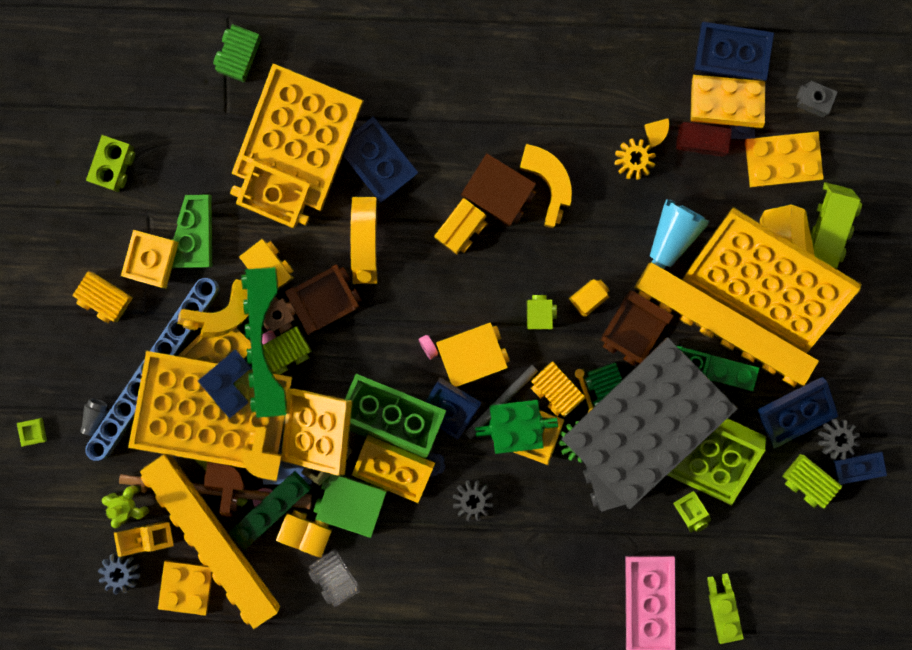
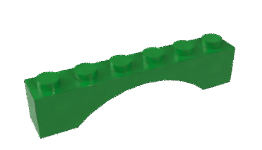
[242,267,287,418]

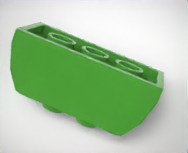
[345,374,446,458]

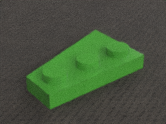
[172,195,212,268]

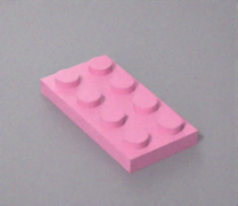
[625,556,675,650]

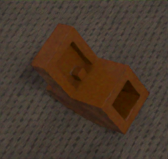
[204,462,245,517]

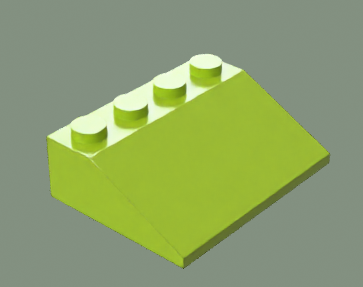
[667,418,766,505]

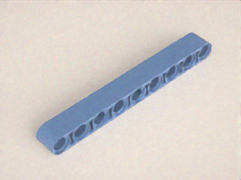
[86,278,219,461]

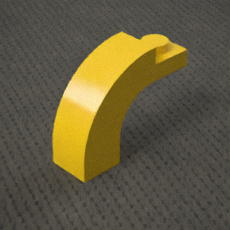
[519,144,572,228]
[351,197,377,284]
[177,279,249,338]

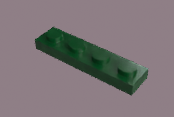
[228,471,311,550]

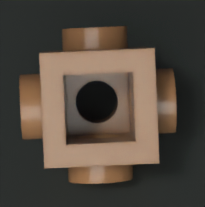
[264,297,297,333]

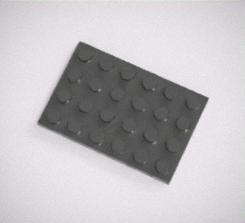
[562,337,737,509]

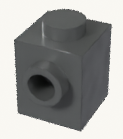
[796,81,838,117]

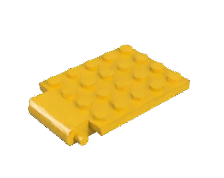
[230,64,364,228]

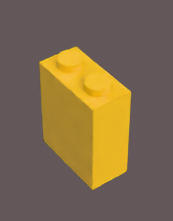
[436,322,510,387]

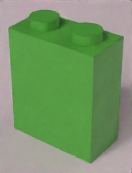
[313,474,387,538]

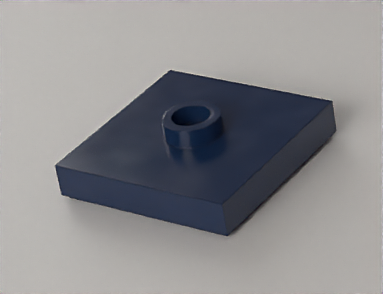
[425,378,481,440]

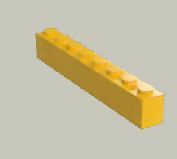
[634,262,819,387]
[140,454,280,629]

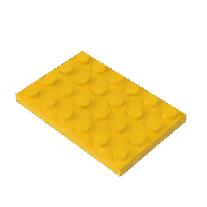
[683,208,861,354]
[128,351,292,468]

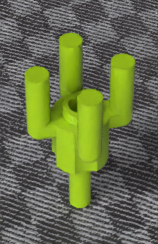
[102,485,149,528]

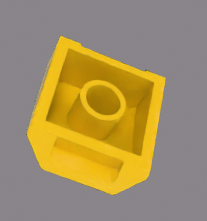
[760,204,815,256]

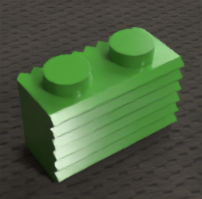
[213,24,262,83]

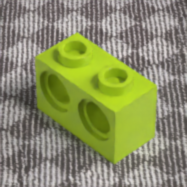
[86,135,135,192]

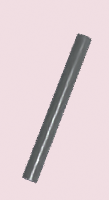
[465,365,538,439]

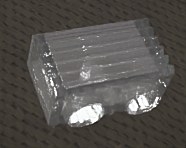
[308,548,361,607]

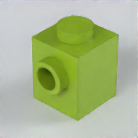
[527,295,557,329]

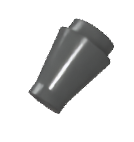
[80,398,108,436]

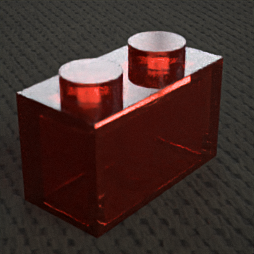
[676,122,732,156]

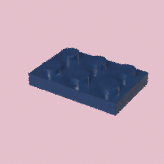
[694,22,774,81]
[343,116,419,203]
[758,377,838,449]

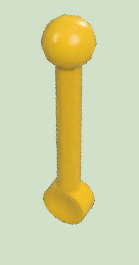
[575,369,594,412]

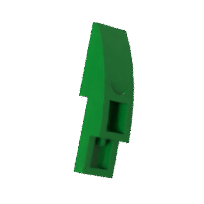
[677,346,759,391]

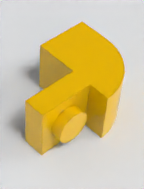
[242,425,282,481]
[114,522,174,557]

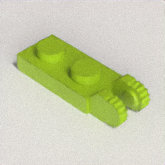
[707,573,744,644]

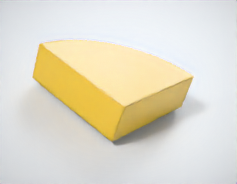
[644,118,669,148]

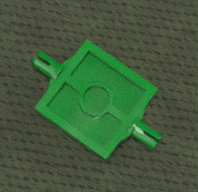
[475,400,558,454]

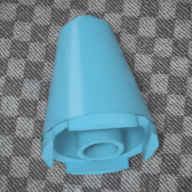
[650,199,710,269]

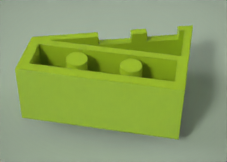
[811,182,862,268]

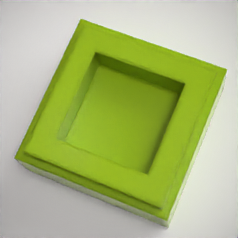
[17,418,47,447]

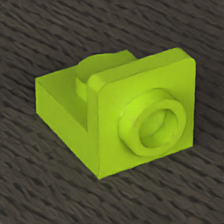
[673,491,711,533]

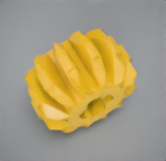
[614,139,656,180]

